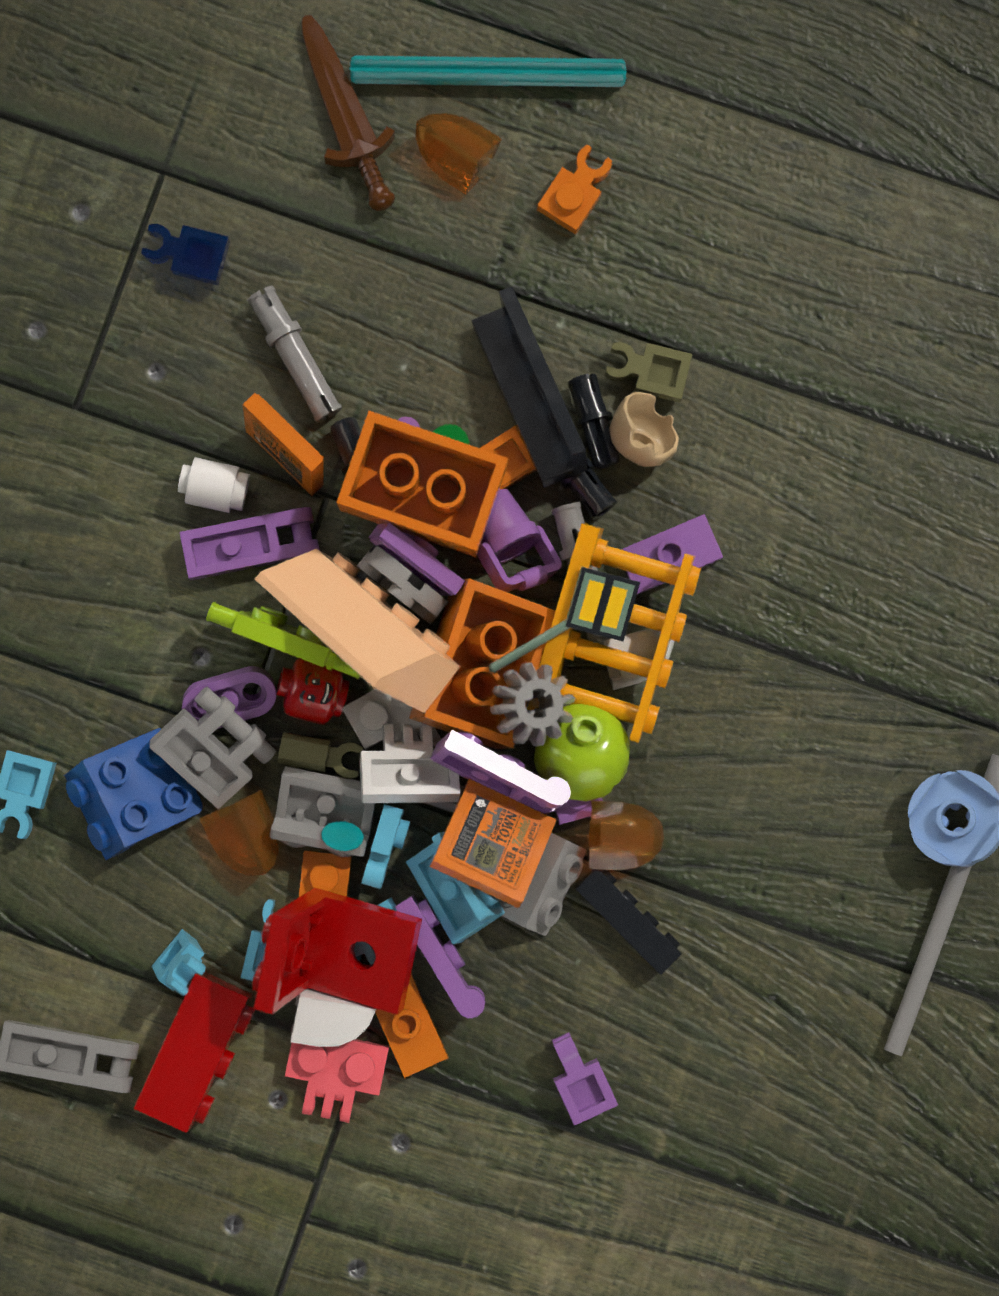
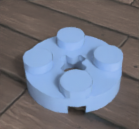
[908,770,999,868]

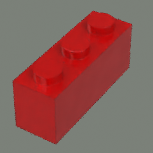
[133,972,256,1133]

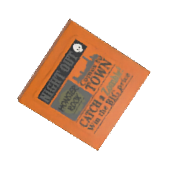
[243,393,324,496]
[429,779,556,908]

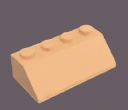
[255,549,460,713]

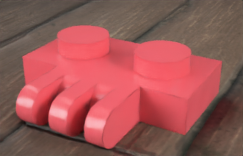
[285,1039,389,1123]

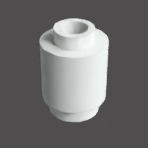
[178,457,250,513]

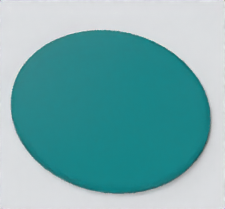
[321,821,364,851]

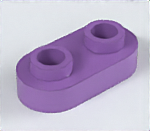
[182,666,276,728]

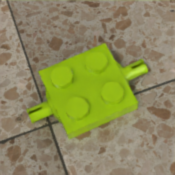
[206,602,360,679]

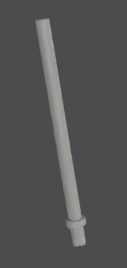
[884,754,999,1056]

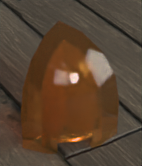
[415,113,502,195]
[199,790,279,876]
[589,801,664,870]

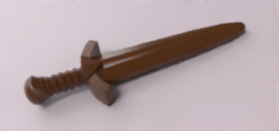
[302,15,395,211]

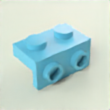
[406,832,505,944]

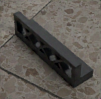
[472,286,588,488]

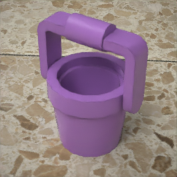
[477,489,562,592]

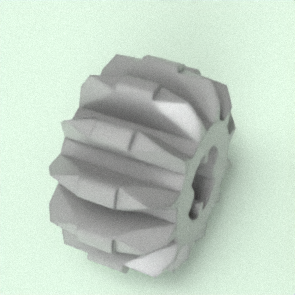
[490,662,575,746]

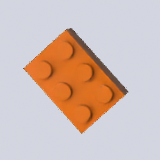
[336,411,508,557]
[409,578,556,749]

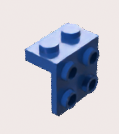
[64,728,203,860]

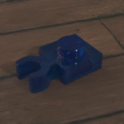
[141,224,230,286]

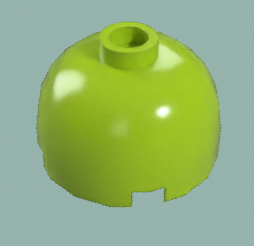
[534,704,630,801]

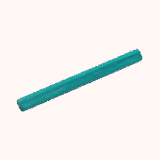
[350,55,626,87]

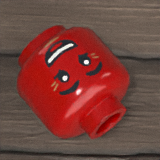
[276,658,349,724]

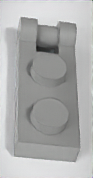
[0,1020,139,1093]

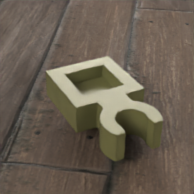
[605,342,693,403]

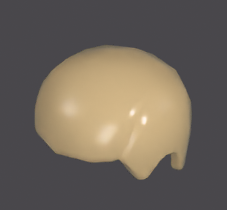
[609,391,679,467]

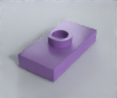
[621,514,723,595]
[368,523,465,596]

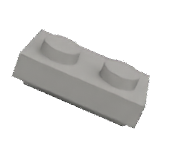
[270,766,376,857]
[499,833,586,936]

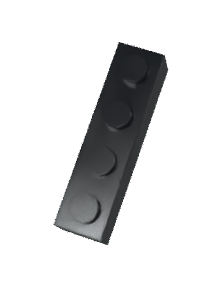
[575,868,682,975]

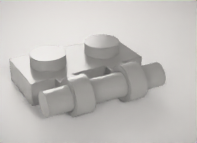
[149,687,276,809]

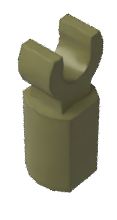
[278,732,364,779]

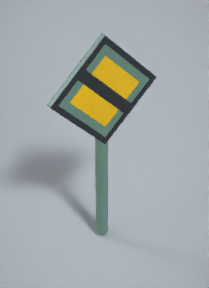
[488,566,640,673]

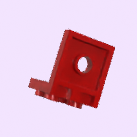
[252,888,423,1015]

